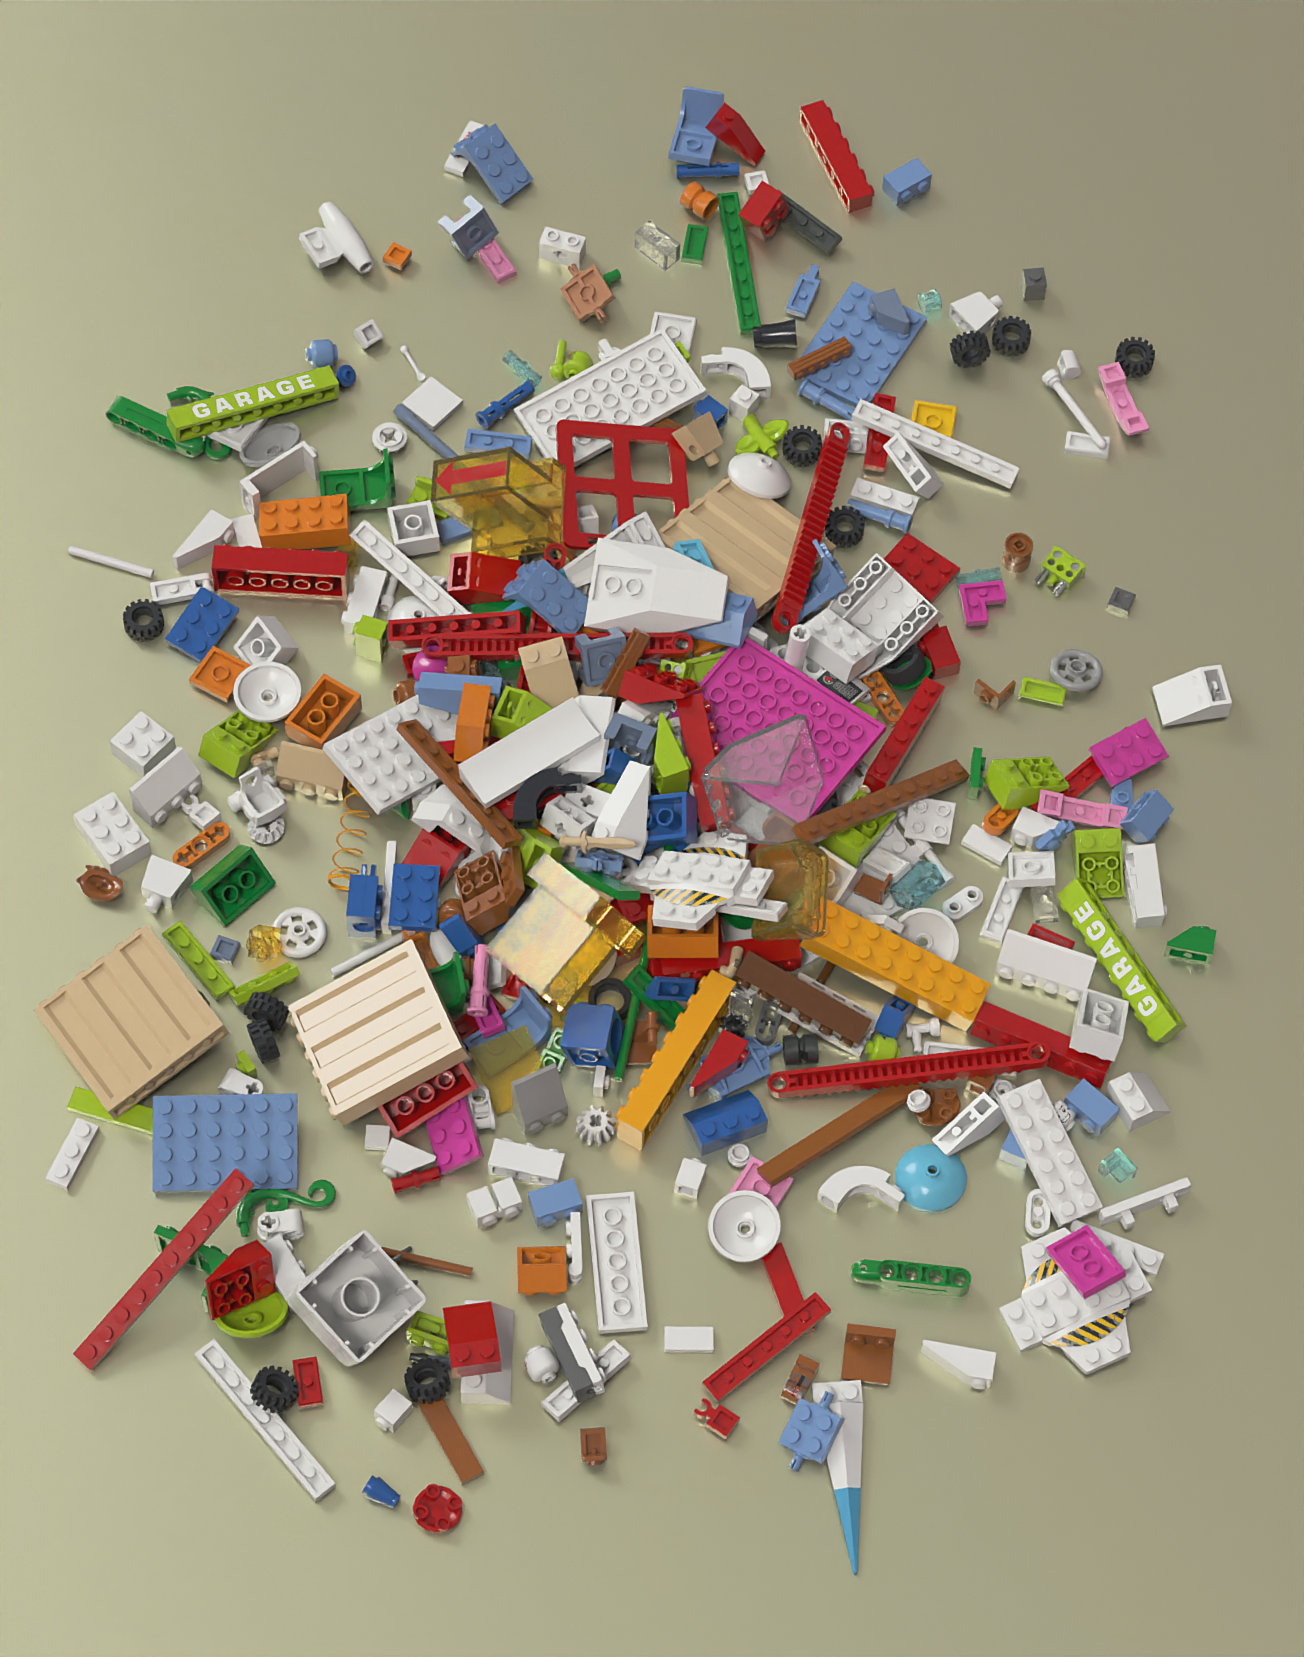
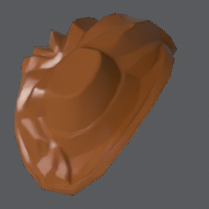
[76,865,123,902]

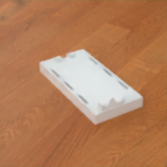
[777,972,879,1058]

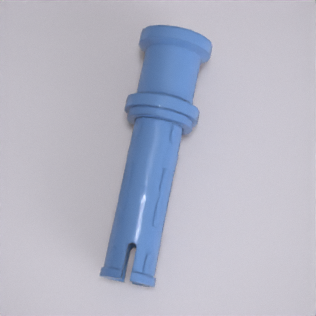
[797,378,855,421]
[846,498,913,534]

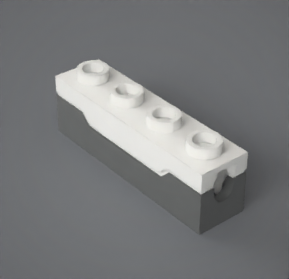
[538,1303,607,1403]

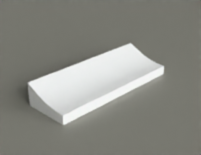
[458,697,600,809]

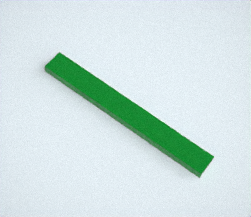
[717,192,761,335]

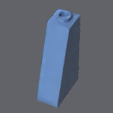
[414,672,503,715]

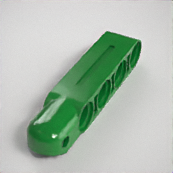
[105,396,205,457]
[851,1259,971,1297]

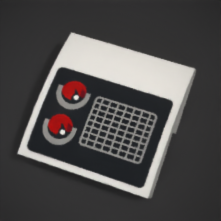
[814,669,871,705]

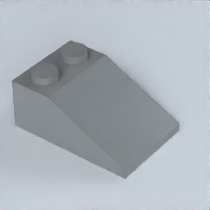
[512,1063,568,1135]

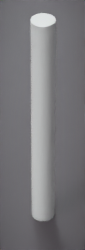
[68,545,154,578]
[330,931,415,977]

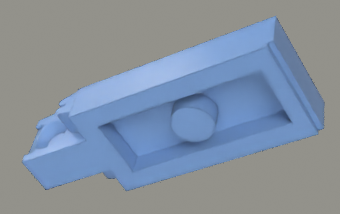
[785,264,821,318]

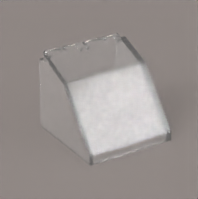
[701,714,824,847]

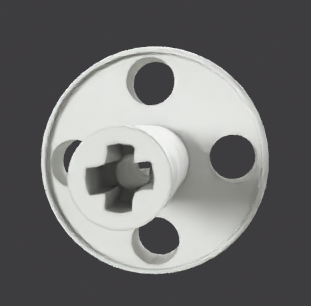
[770,625,823,680]

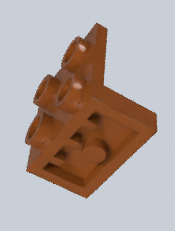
[841,1323,896,1385]

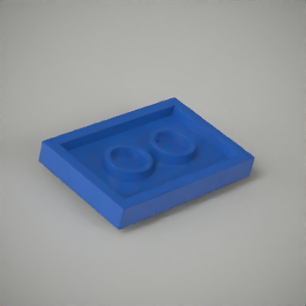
[165,586,239,663]
[388,864,440,932]

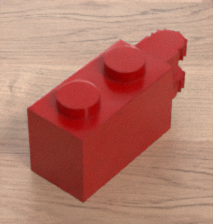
[917,623,961,680]

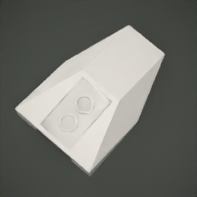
[584,538,729,633]
[810,553,944,680]

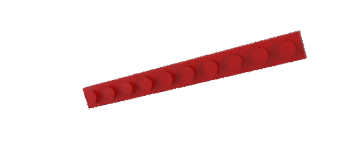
[73,1168,255,1371]

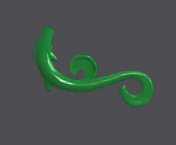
[166,386,231,460]
[236,1180,336,1237]

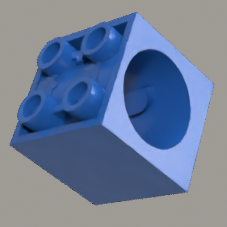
[560,1002,625,1070]

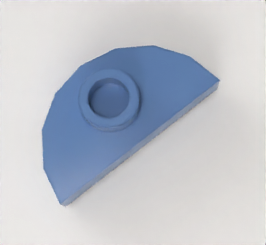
[1110,779,1134,813]

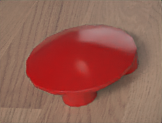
[413,1484,462,1533]

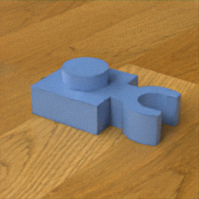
[1035,820,1076,851]

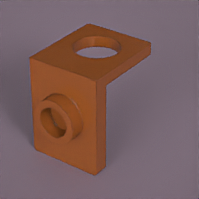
[974,679,1016,710]
[854,873,893,905]

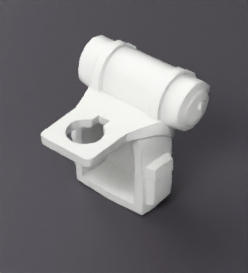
[227,767,287,826]

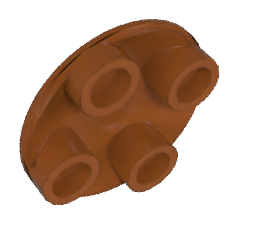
[914,1088,961,1126]

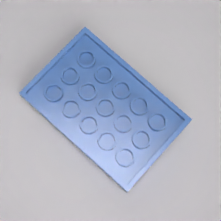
[797,281,927,408]
[153,1093,298,1193]

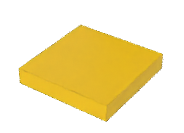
[911,400,957,438]

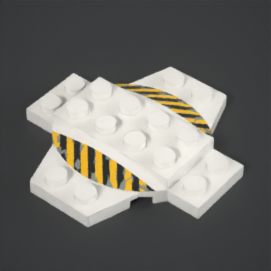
[627,832,774,931]
[999,1227,1152,1375]

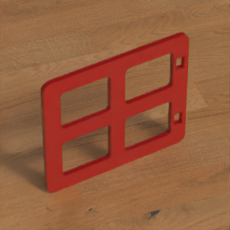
[555,419,689,550]

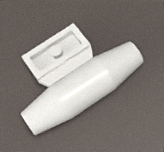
[299,201,374,273]

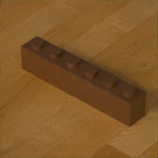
[733,951,872,1049]

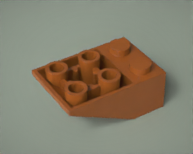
[454,850,510,936]

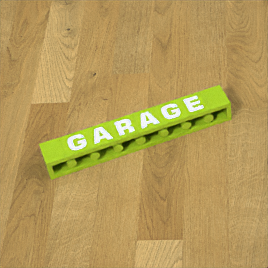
[166,366,339,443]
[1056,878,1187,1043]

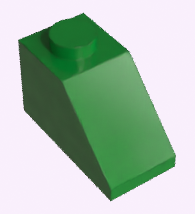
[1164,926,1216,965]

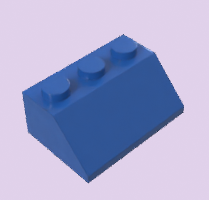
[683,1090,768,1156]

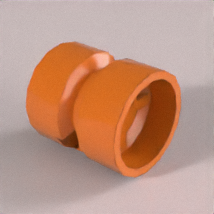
[680,181,719,220]

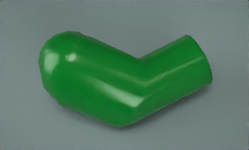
[603,269,621,288]

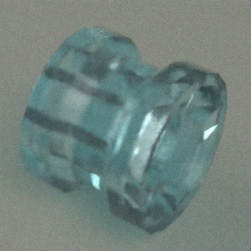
[917,288,942,314]

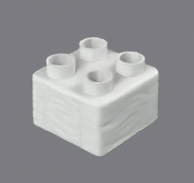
[287,1230,426,1367]

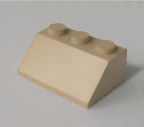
[276,741,348,801]

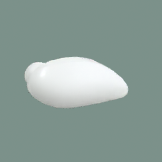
[430,929,461,966]

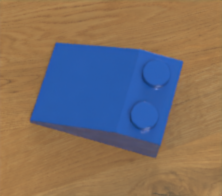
[646,792,697,845]

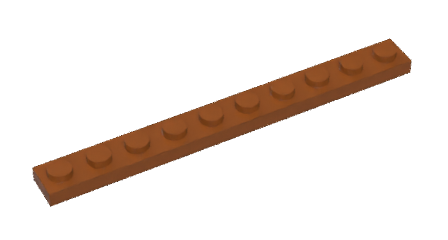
[791,759,970,847]

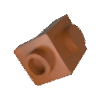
[580,1427,607,1465]

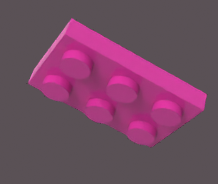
[1088,718,1169,788]
[425,1096,484,1176]
[1046,1225,1126,1299]

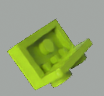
[406,1310,449,1355]

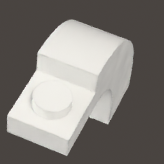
[701,347,771,399]
[817,1166,905,1213]

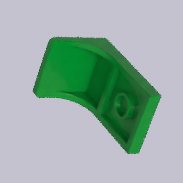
[319,448,396,511]
[429,951,469,1014]
[154,1225,228,1313]

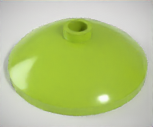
[215,1292,288,1339]

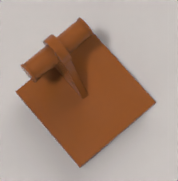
[622,1011,659,1065]

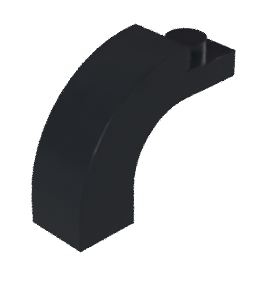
[513,767,582,829]

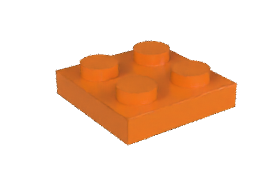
[189,646,251,703]

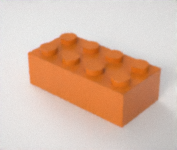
[259,494,351,550]

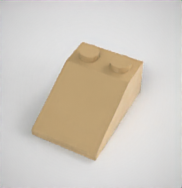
[518,636,579,708]

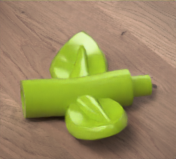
[735,414,789,459]

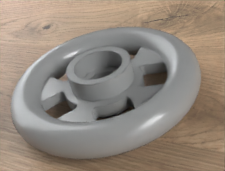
[1050,649,1103,692]

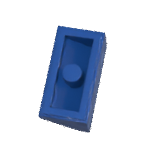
[645,976,696,1002]

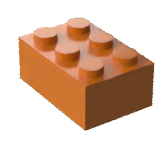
[284,674,362,750]
[454,683,495,762]
[647,905,719,958]

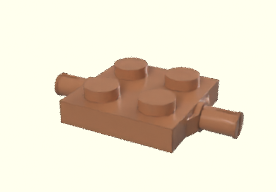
[560,263,616,323]

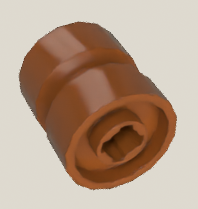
[1002,533,1033,573]

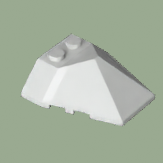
[411,784,491,862]

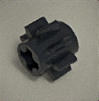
[718,1012,748,1038]

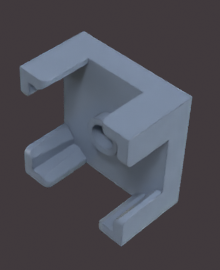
[438,195,499,259]
[574,627,626,687]
[604,712,657,766]

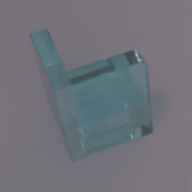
[1098,1148,1138,1183]

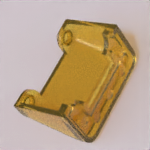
[751,838,829,941]

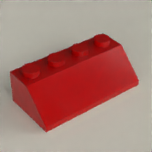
[378,1061,478,1139]

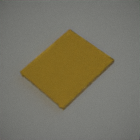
[469,1025,544,1114]

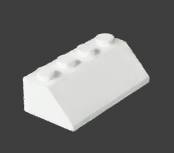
[557,695,616,785]
[995,929,1097,1001]
[461,1300,514,1404]

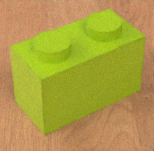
[352,615,390,663]

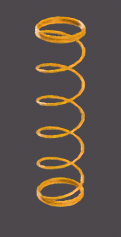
[327,780,371,891]

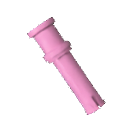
[467,944,490,1017]

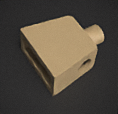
[672,411,723,467]

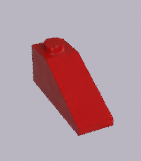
[705,102,765,166]
[689,1029,750,1098]

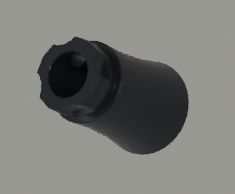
[753,319,797,349]

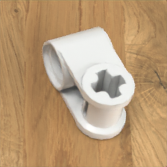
[217,1068,264,1095]
[468,1084,496,1130]
[257,1209,305,1241]

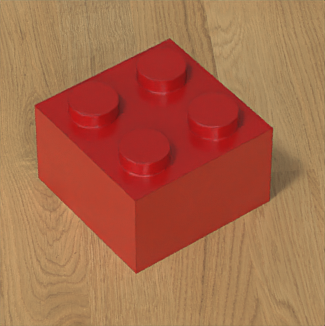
[738,181,789,242]

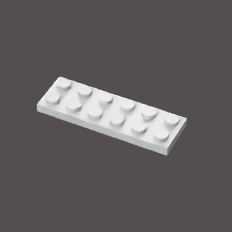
[996,1079,1103,1227]
[586,1192,648,1334]

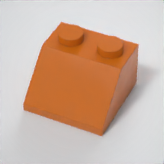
[517,1246,567,1295]

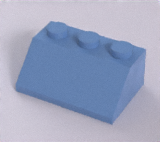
[681,592,758,648]

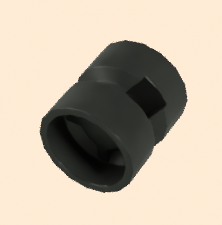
[783,1033,819,1066]

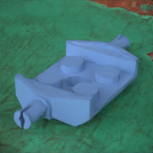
[686,1035,783,1100]

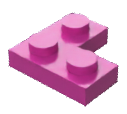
[958,580,1007,627]

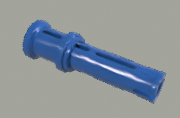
[475,381,535,429]

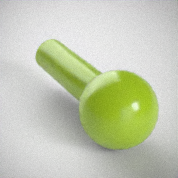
[550,340,567,380]

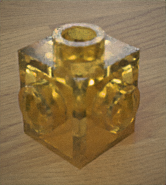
[246,924,282,962]

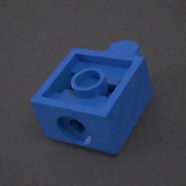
[346,864,383,938]

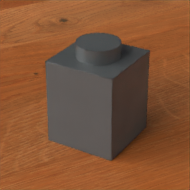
[1020,267,1047,301]

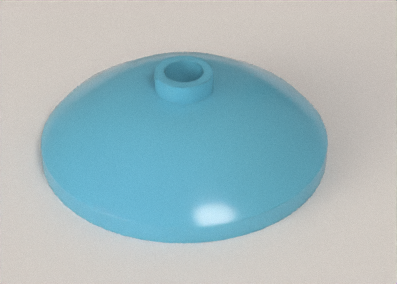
[895,1144,967,1212]

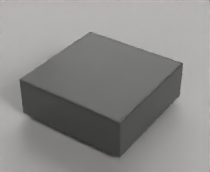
[1107,587,1136,615]

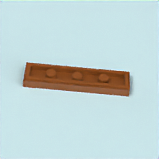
[416,1397,484,1486]

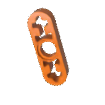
[862,671,904,727]
[173,822,230,869]

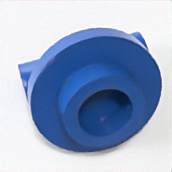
[336,365,356,387]

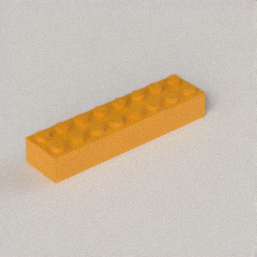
[799,898,991,1032]
[615,970,737,1151]

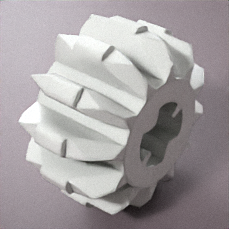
[576,1105,616,1146]

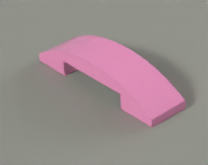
[1098,362,1149,436]
[1037,789,1128,830]

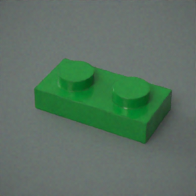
[968,747,986,799]

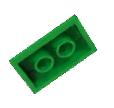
[189,844,276,926]

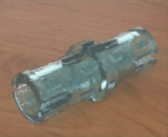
[502,350,542,387]
[955,566,1002,589]

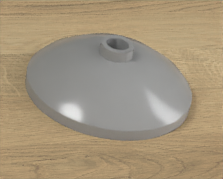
[240,423,301,468]

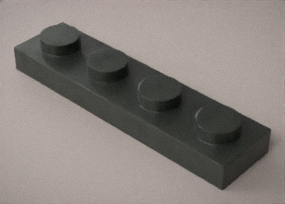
[779,190,842,255]

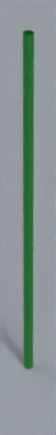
[614,791,686,1082]

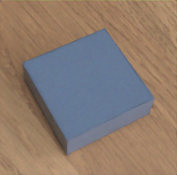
[210,935,241,965]

